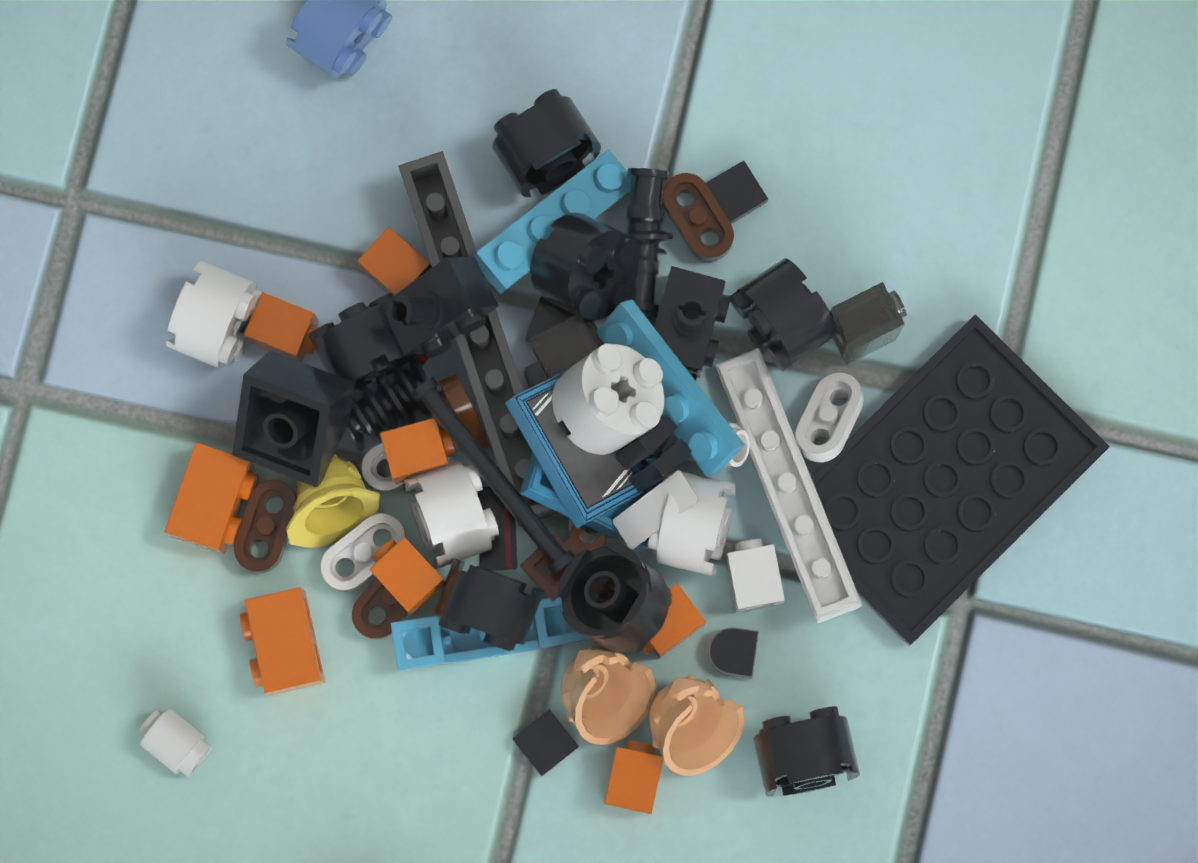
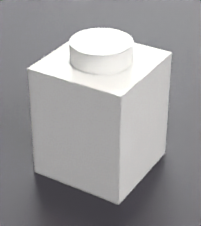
[725,539,785,613]

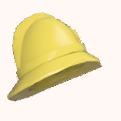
[286,454,380,548]

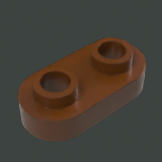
[663,173,734,261]
[439,373,491,450]
[234,480,297,573]
[352,578,409,640]

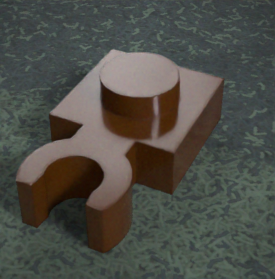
[520,524,606,602]

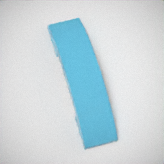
[391,597,587,671]

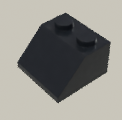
[232,351,355,487]

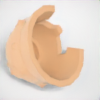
[560,644,656,745]
[649,674,745,776]

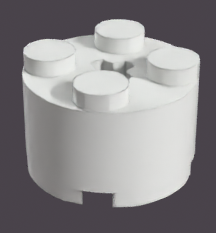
[166,260,265,369]
[552,344,664,455]
[405,460,499,569]
[648,471,736,576]

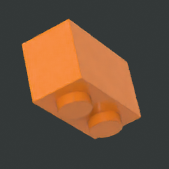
[164,442,258,554]
[240,587,325,696]

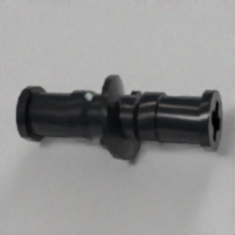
[626,168,673,312]

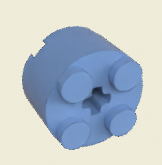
[286,0,392,78]

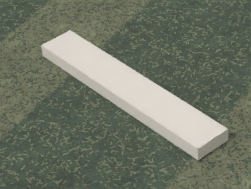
[715,348,862,624]

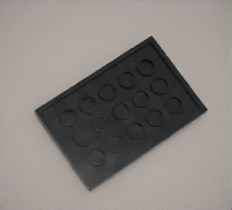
[811,314,1110,646]

